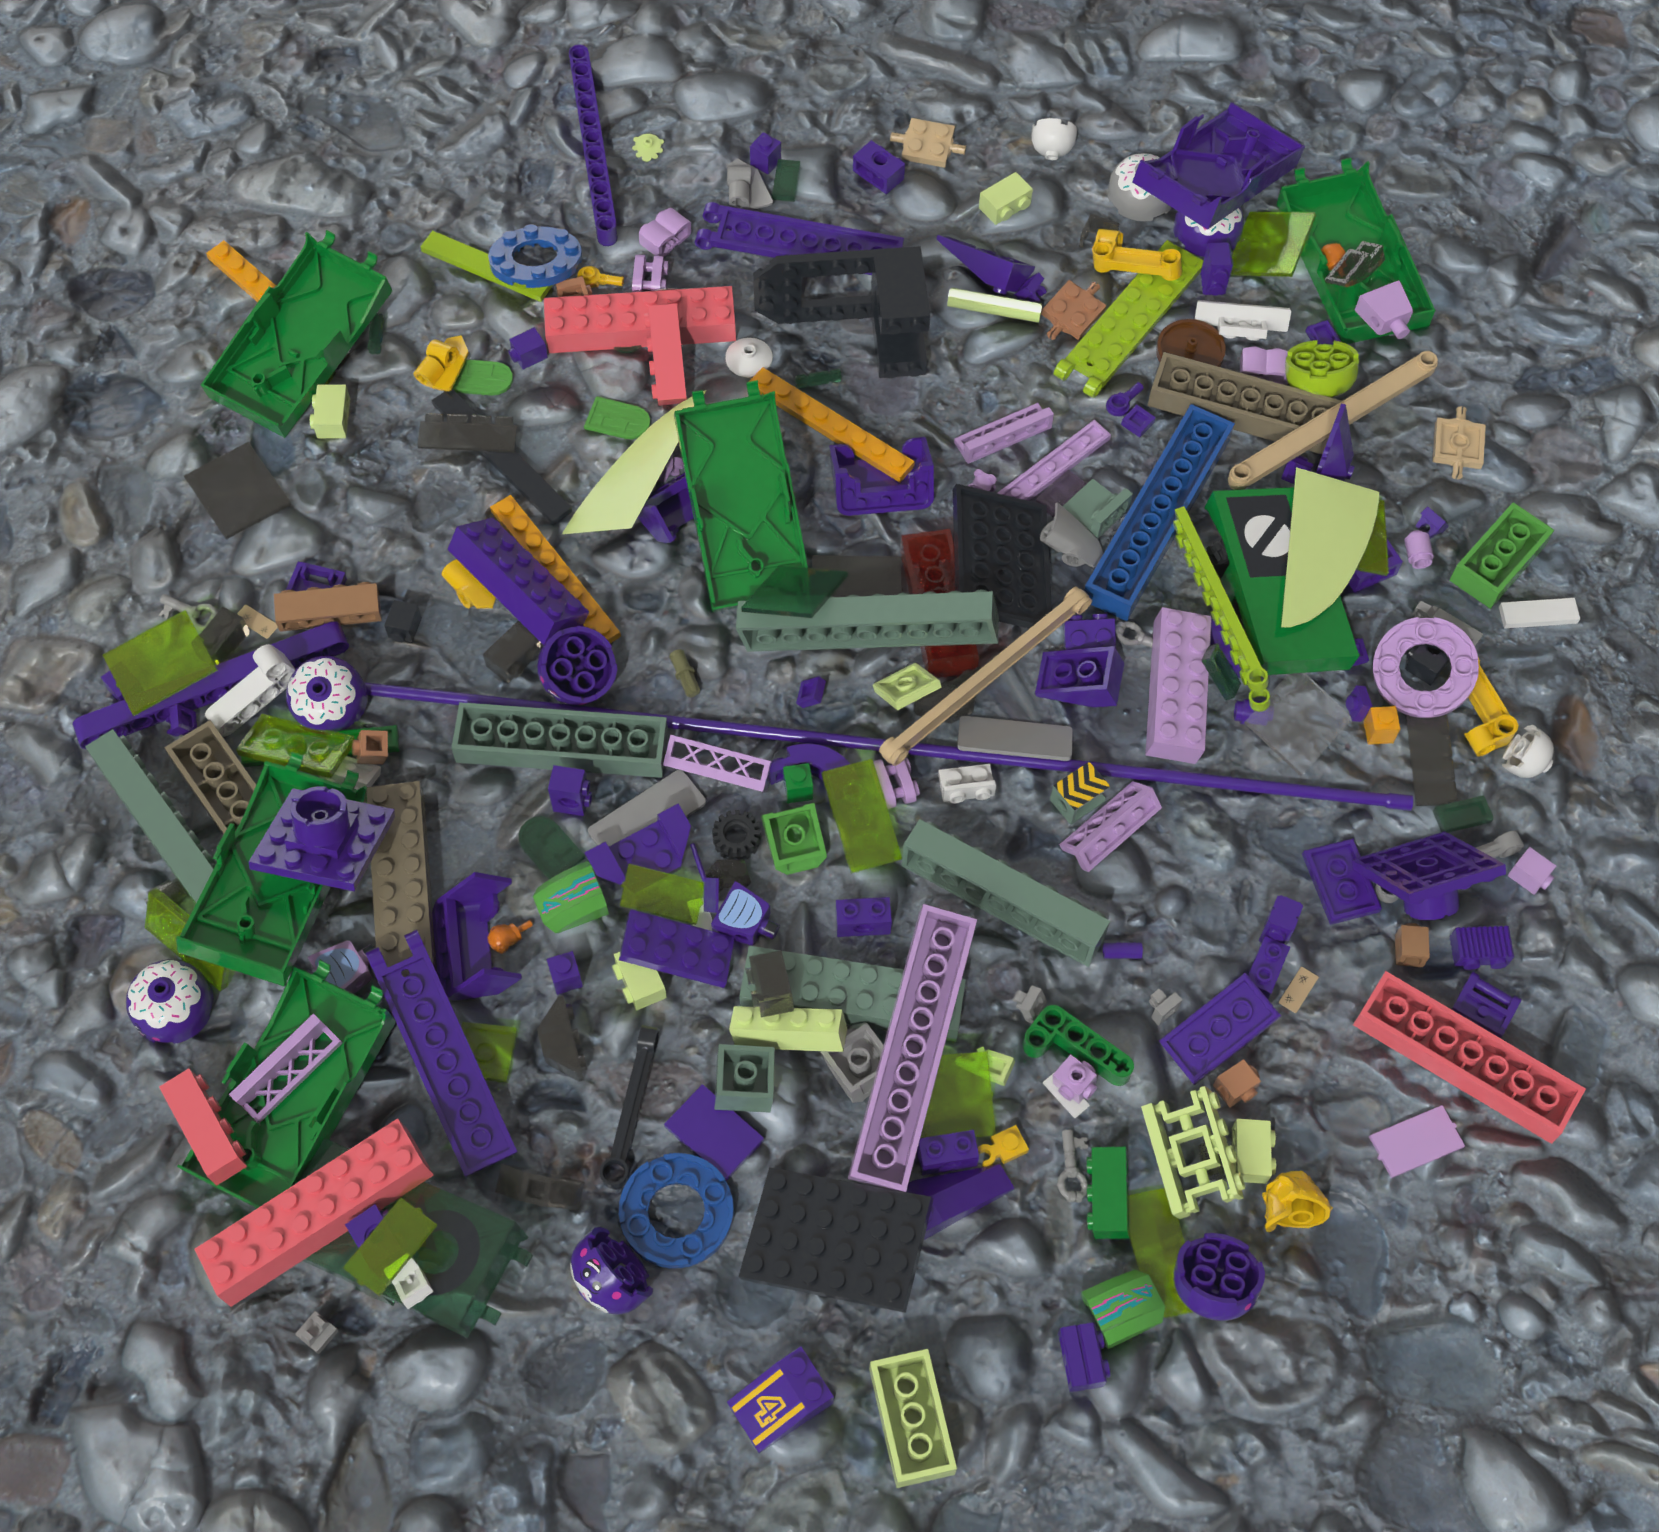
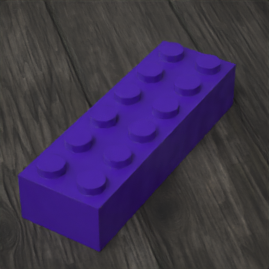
[447,518,589,645]

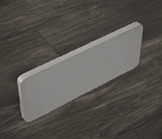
[957,716,1073,761]
[588,770,706,846]

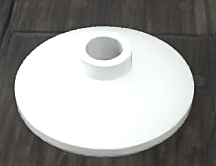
[726,338,773,378]

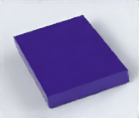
[1302,838,1382,925]
[664,1084,764,1181]

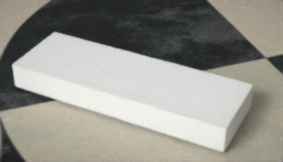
[1499,598,1580,628]

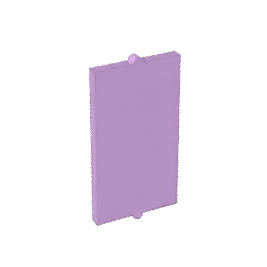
[1369,1105,1465,1178]

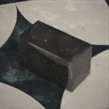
[191,607,250,666]
[483,621,542,683]
[745,950,794,1018]

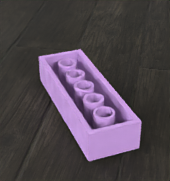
[1145,607,1211,764]

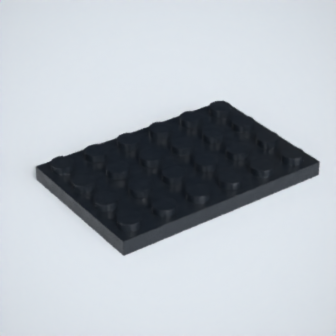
[952,484,1052,629]
[739,1167,933,1313]

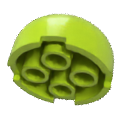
[1285,340,1359,398]

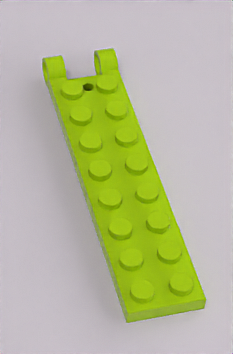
[1053,240,1204,399]
[1173,506,1271,712]

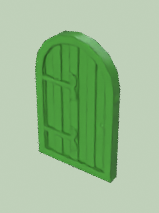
[452,360,513,396]
[584,396,650,440]

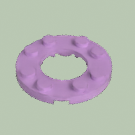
[1373,617,1479,718]

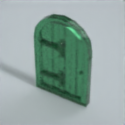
[518,816,585,879]

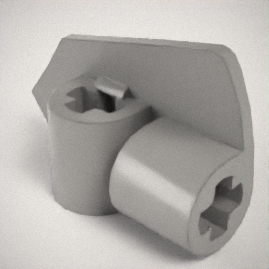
[727,159,773,210]
[1040,502,1104,569]

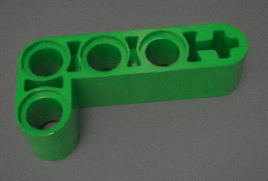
[1023,1005,1134,1086]

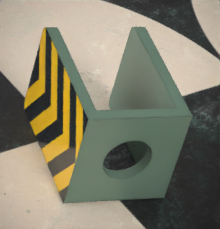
[1050,762,1110,825]

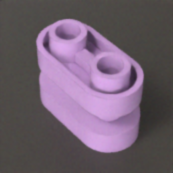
[632,255,669,292]
[870,758,920,810]

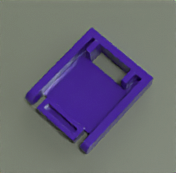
[286,561,347,591]

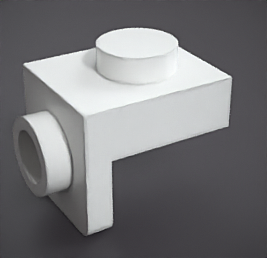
[385,1254,433,1309]

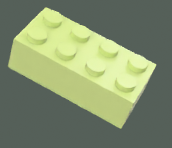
[869,1349,957,1488]

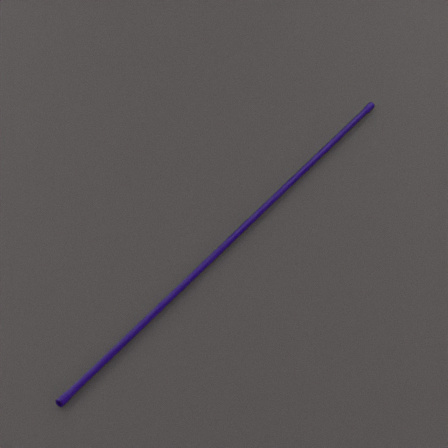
[365,682,1413,811]

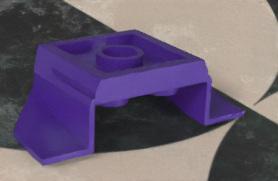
[584,803,691,894]

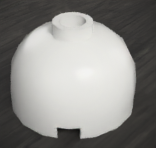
[1032,118,1077,160]
[1502,725,1554,778]

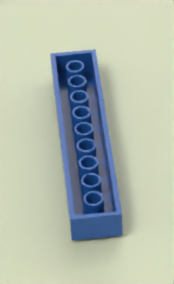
[1084,404,1235,621]

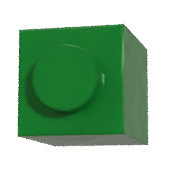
[783,763,813,804]

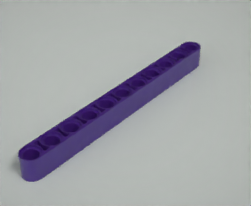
[569,45,618,246]
[72,622,349,749]

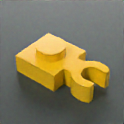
[977,1125,1029,1167]

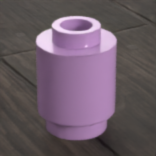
[1404,530,1434,569]

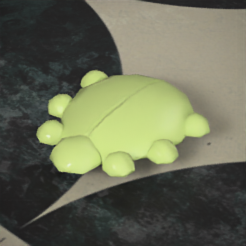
[632,134,664,162]

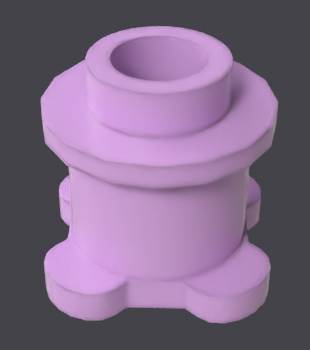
[968,469,997,492]

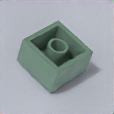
[715,1044,775,1113]

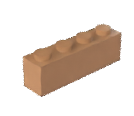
[274,582,382,632]

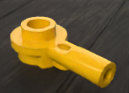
[577,266,624,288]

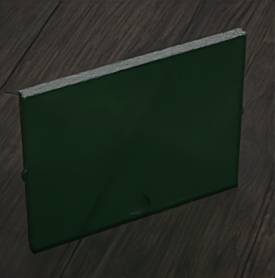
[741,566,849,618]

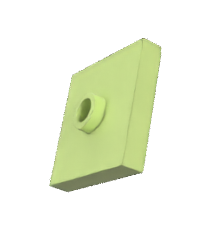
[873,663,942,710]

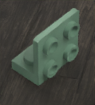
[1063,479,1133,539]

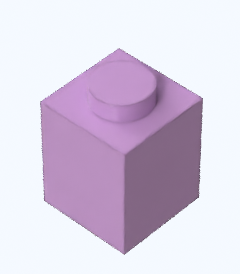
[1508,847,1556,895]

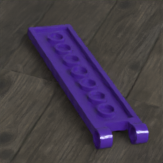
[695,202,904,275]
[366,930,518,1177]

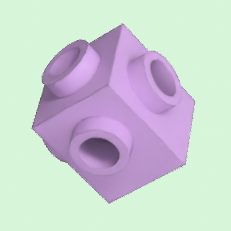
[1053,1054,1097,1104]

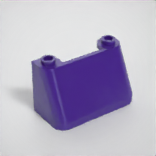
[829,437,934,516]

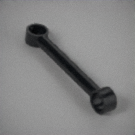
[600,1025,660,1189]

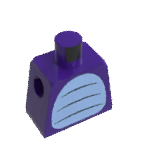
[711,881,780,945]

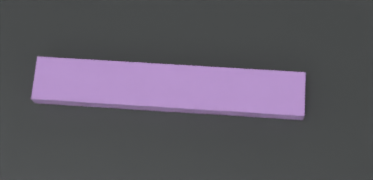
[998,420,1111,501]

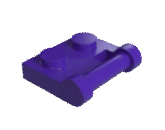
[1451,971,1522,1038]

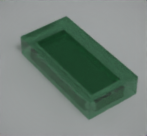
[772,159,800,202]
[1201,644,1241,701]
[1433,795,1494,833]

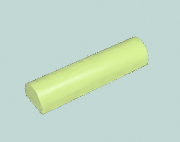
[947,288,1043,323]

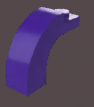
[768,744,860,801]

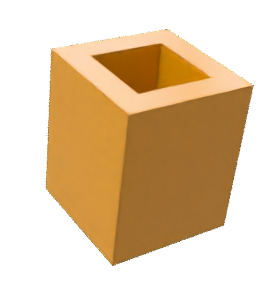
[1363,706,1400,745]

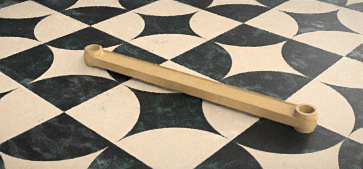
[1228,351,1438,490]
[879,587,1092,766]

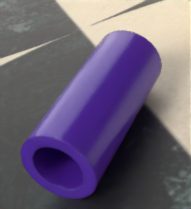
[1103,942,1143,959]

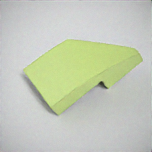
[955,1047,1015,1086]

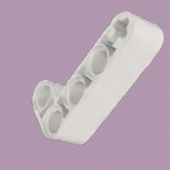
[205,644,296,737]

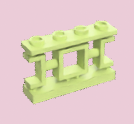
[1141,1086,1245,1219]

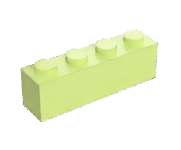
[729,1006,847,1052]

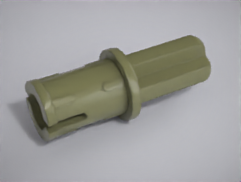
[669,649,700,698]

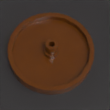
[1156,319,1226,367]

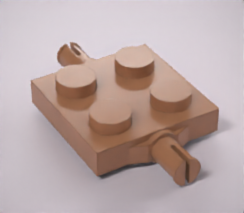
[1041,280,1107,340]

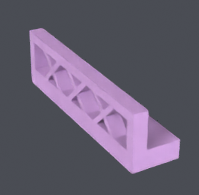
[954,403,1054,464]
[663,735,772,792]
[1059,781,1162,872]
[229,1014,342,1123]

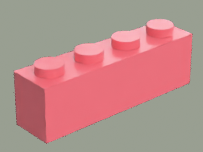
[644,303,687,406]
[159,1068,247,1186]

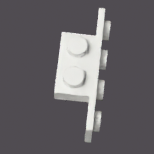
[1195,300,1291,341]

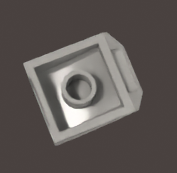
[820,1022,883,1103]

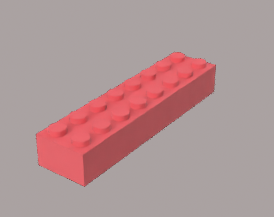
[544,286,736,354]
[1353,971,1586,1144]
[194,1118,434,1307]

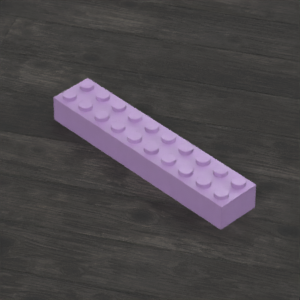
[848,904,977,1192]

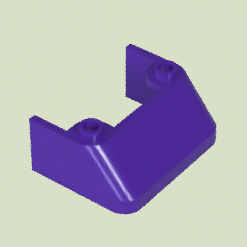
[637,472,694,544]
[432,872,522,1001]

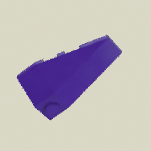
[936,235,1035,295]
[1316,403,1355,481]
[906,1164,1015,1240]

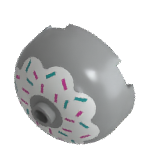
[1108,153,1172,221]

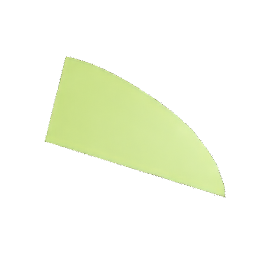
[562,390,706,534]
[1281,467,1379,627]

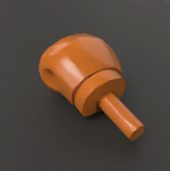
[1321,243,1346,281]
[487,920,533,954]

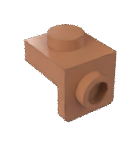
[556,276,592,297]

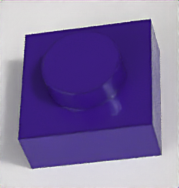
[1121,405,1156,438]
[796,676,826,708]
[1345,685,1373,722]

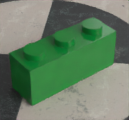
[1087,1147,1130,1239]

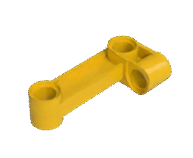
[1092,229,1182,281]
[1464,658,1518,757]

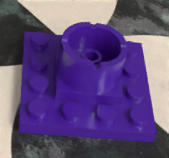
[248,786,395,892]
[1352,831,1506,920]

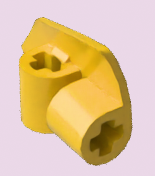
[413,335,469,391]
[442,559,497,609]

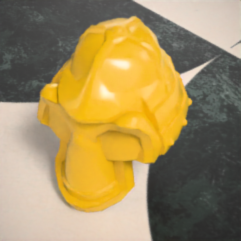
[1262,1170,1333,1232]

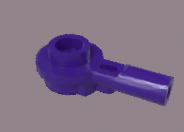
[1106,382,1144,417]

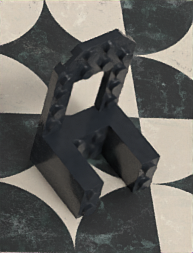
[753,246,930,378]

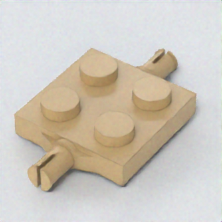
[890,118,966,168]
[1432,406,1486,479]

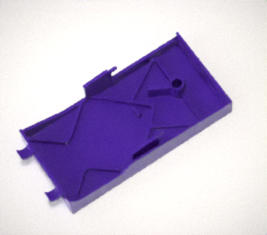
[1132,102,1305,230]

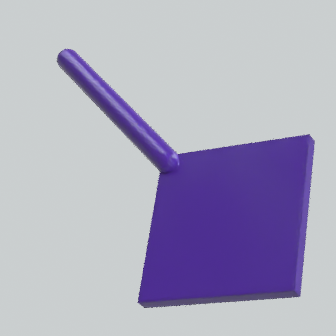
[690,843,719,913]

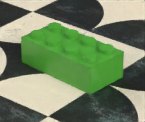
[1449,502,1554,609]

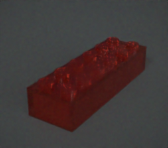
[900,529,979,678]

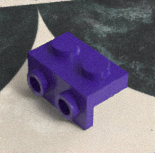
[1061,614,1116,650]

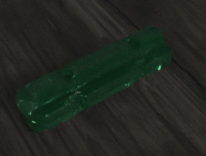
[367,312,384,355]
[795,369,842,388]

